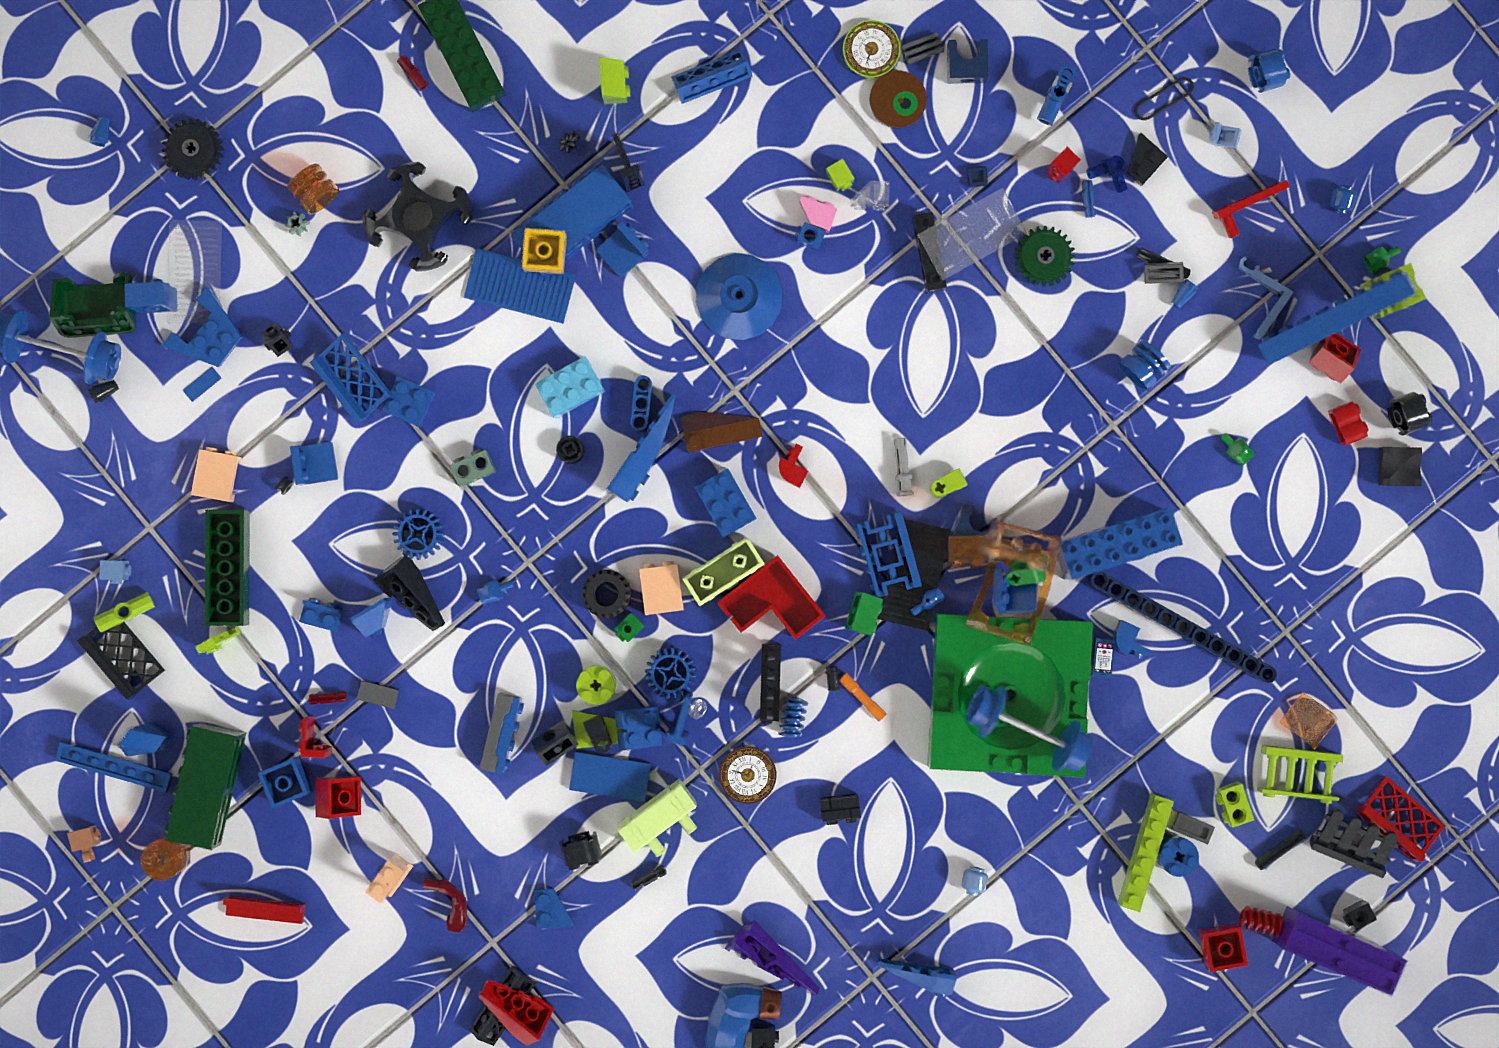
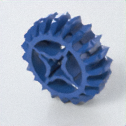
[392,508,445,560]
[645,647,697,699]

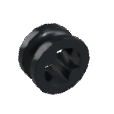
[275,476,294,495]

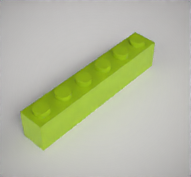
[1117,793,1174,912]

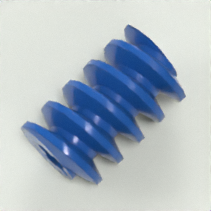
[778,696,808,738]

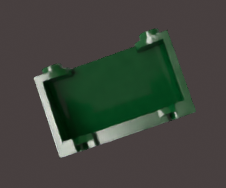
[49,272,136,338]

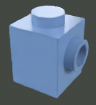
[99,560,131,584]

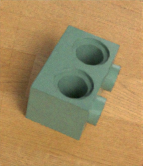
[450,449,497,487]

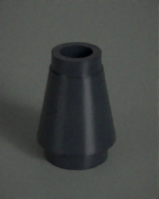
[88,379,119,403]

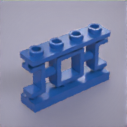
[854,511,922,598]

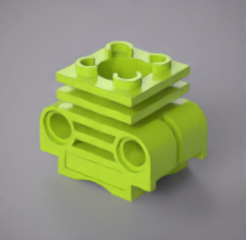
[1359,263,1426,320]

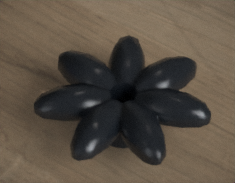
[559,131,580,153]

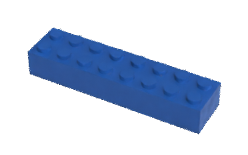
[1258,270,1418,366]

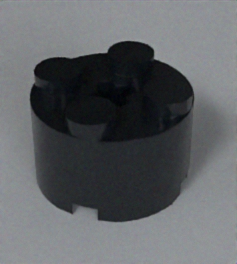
[1387,392,1432,436]
[559,831,602,870]

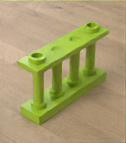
[1257,745,1343,804]

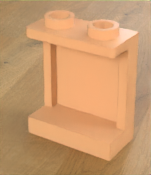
[191,447,242,502]
[639,561,684,615]

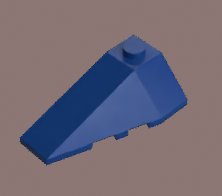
[118,722,171,757]

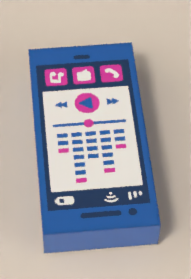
[1091,638,1115,678]

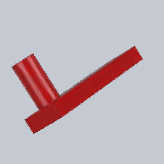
[1212,180,1290,239]

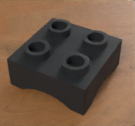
[1378,447,1422,486]

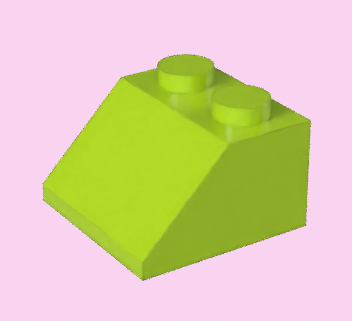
[599,57,630,104]

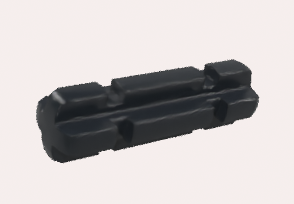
[631,865,667,891]

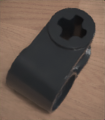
[583,714,612,753]

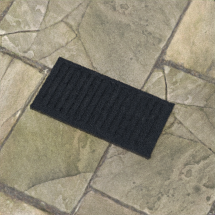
[878,519,951,631]

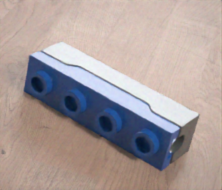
[479,693,524,774]

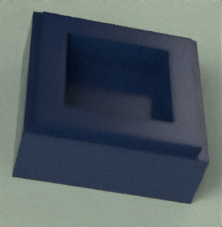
[967,166,988,188]

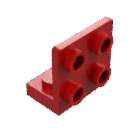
[298,716,333,758]

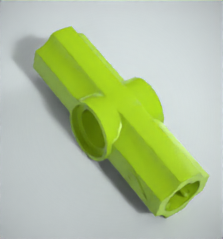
[93,592,155,633]

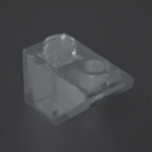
[850,181,890,211]

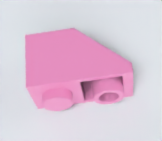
[799,195,837,233]

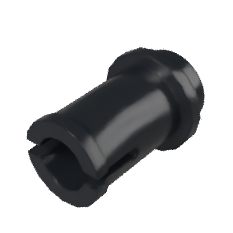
[825,666,840,691]

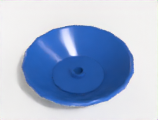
[696,253,783,340]

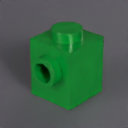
[615,612,645,642]

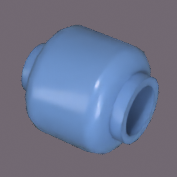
[961,866,988,896]

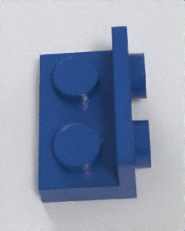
[299,597,343,632]

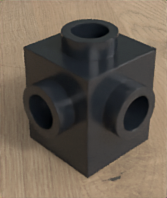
[262,322,293,357]

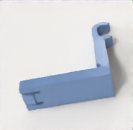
[1238,256,1294,341]

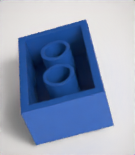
[695,469,757,538]

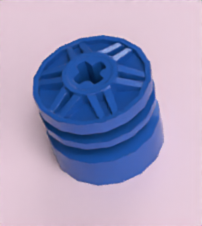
[1118,339,1171,391]

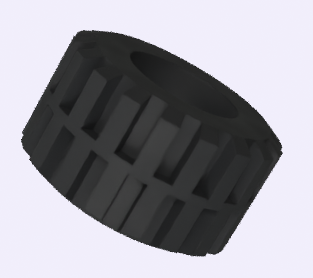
[582,570,631,618]

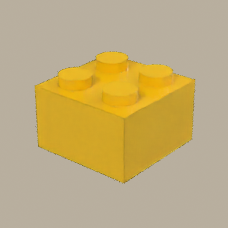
[522,229,567,274]

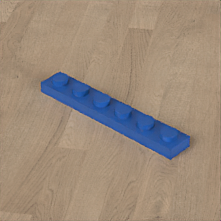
[55,742,173,793]

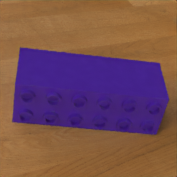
[1272,906,1408,996]

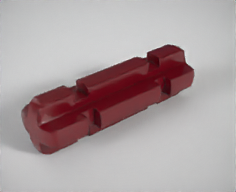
[308,691,347,705]

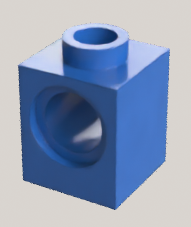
[795,222,825,251]

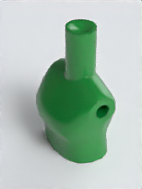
[1363,246,1401,273]
[1220,433,1255,467]

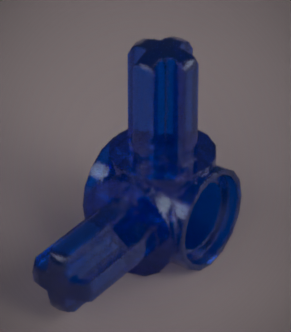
[1086,155,1127,193]

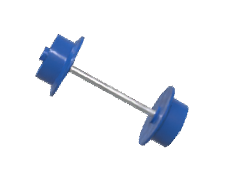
[0,310,121,384]
[966,686,1093,772]

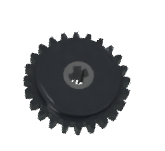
[161,118,225,181]

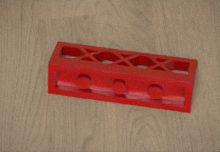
[223,895,306,924]

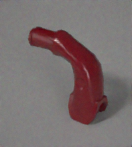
[423,878,467,933]

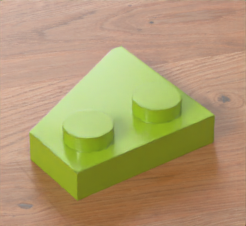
[195,627,241,654]

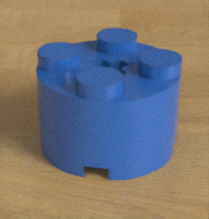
[1248,49,1290,93]
[1156,835,1199,877]

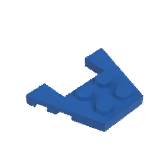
[162,287,243,367]

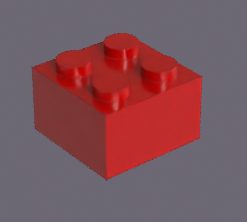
[1198,923,1248,972]

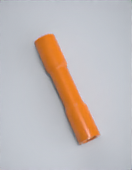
[839,673,887,722]

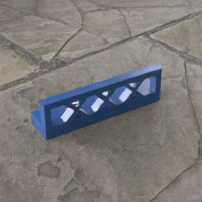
[671,49,753,104]

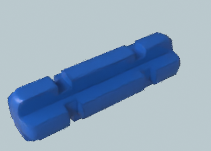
[1082,180,1096,218]

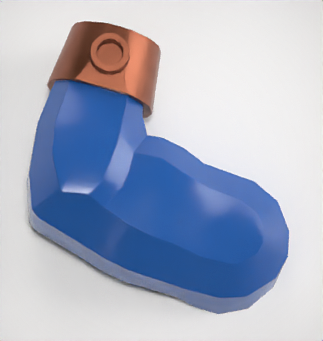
[704,983,782,1048]

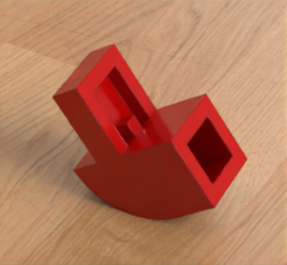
[779,443,808,489]

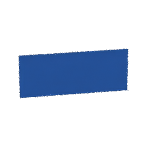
[183,367,222,402]

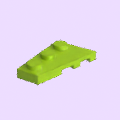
[572,710,626,749]

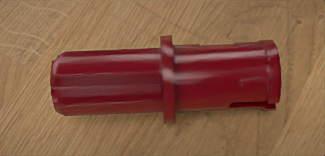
[397,55,429,91]

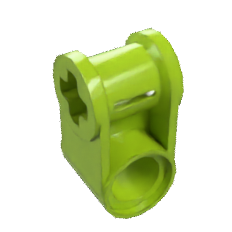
[929,468,968,498]

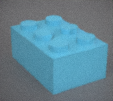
[535,356,605,419]

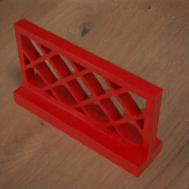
[1355,776,1445,862]

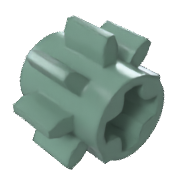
[284,212,310,237]

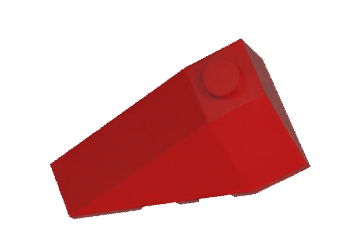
[479,980,554,1046]

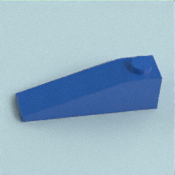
[876,958,957,997]

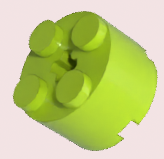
[576,665,616,705]

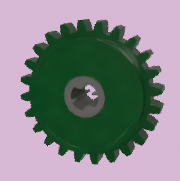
[1014,226,1076,287]

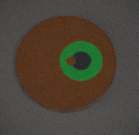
[869,70,927,129]

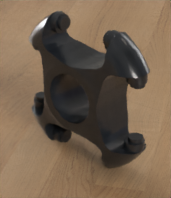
[362,161,473,272]

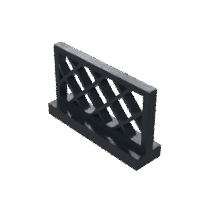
[77,622,166,700]

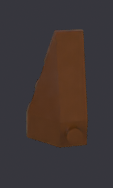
[680,412,763,454]

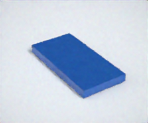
[569,752,651,802]

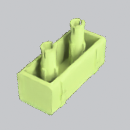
[682,537,764,606]
[617,779,697,857]

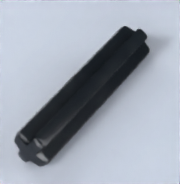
[1136,247,1191,279]
[1255,830,1306,870]

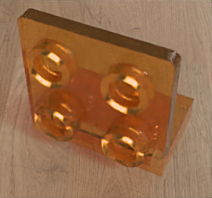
[946,535,988,568]
[1280,693,1338,750]

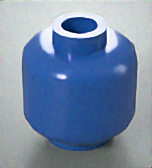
[1330,185,1357,214]

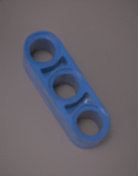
[631,375,653,432]

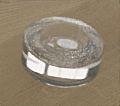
[688,699,707,719]

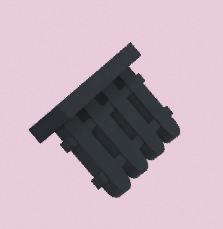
[612,132,645,192]
[760,644,781,724]
[1309,809,1399,878]

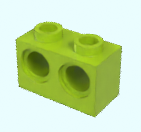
[1215,781,1254,827]

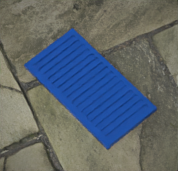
[464,248,577,324]

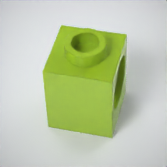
[826,159,855,191]

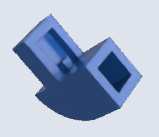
[1113,620,1152,659]

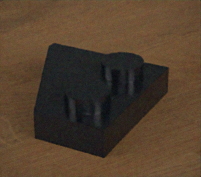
[1127,133,1168,186]

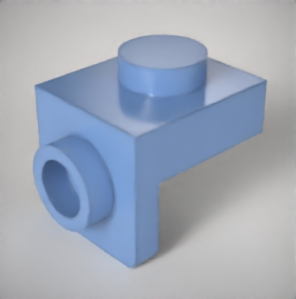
[1209,122,1242,149]

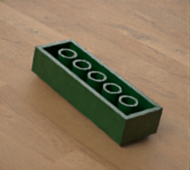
[417,0,506,112]
[205,510,250,626]

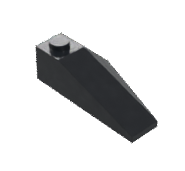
[373,554,445,631]

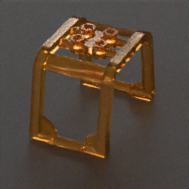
[966,518,1062,645]

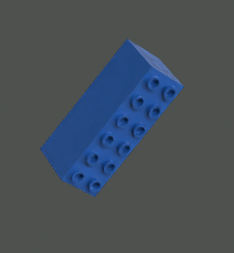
[511,164,633,277]
[1053,507,1183,580]

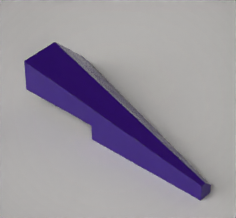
[725,920,820,996]

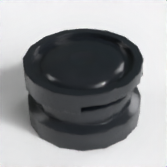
[556,436,584,464]

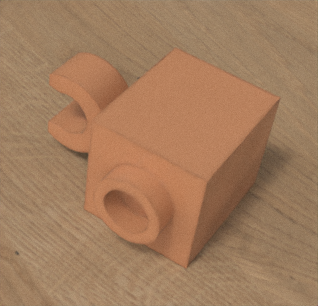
[67,825,101,863]

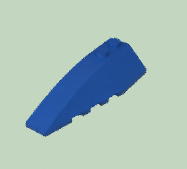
[607,394,676,502]

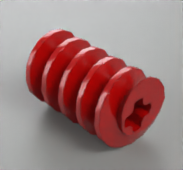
[1238,906,1283,937]

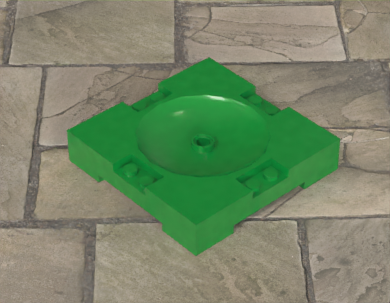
[927,613,1093,777]

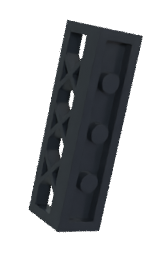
[469,966,537,1046]

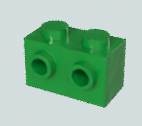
[845,592,883,636]

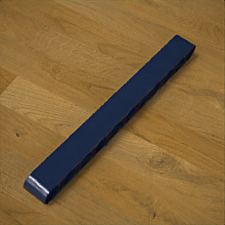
[1088,572,1277,683]

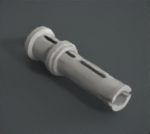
[894,438,914,496]

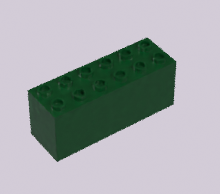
[164,723,247,850]

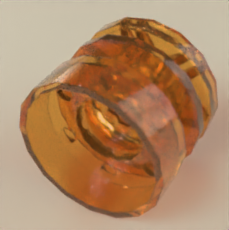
[287,163,340,215]
[141,836,190,881]

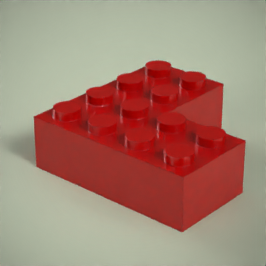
[717,555,825,640]

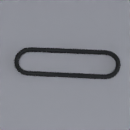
[1135,77,1194,121]

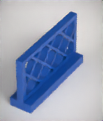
[309,333,391,423]
[665,692,693,747]

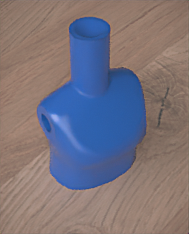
[476,579,514,606]
[910,587,945,616]

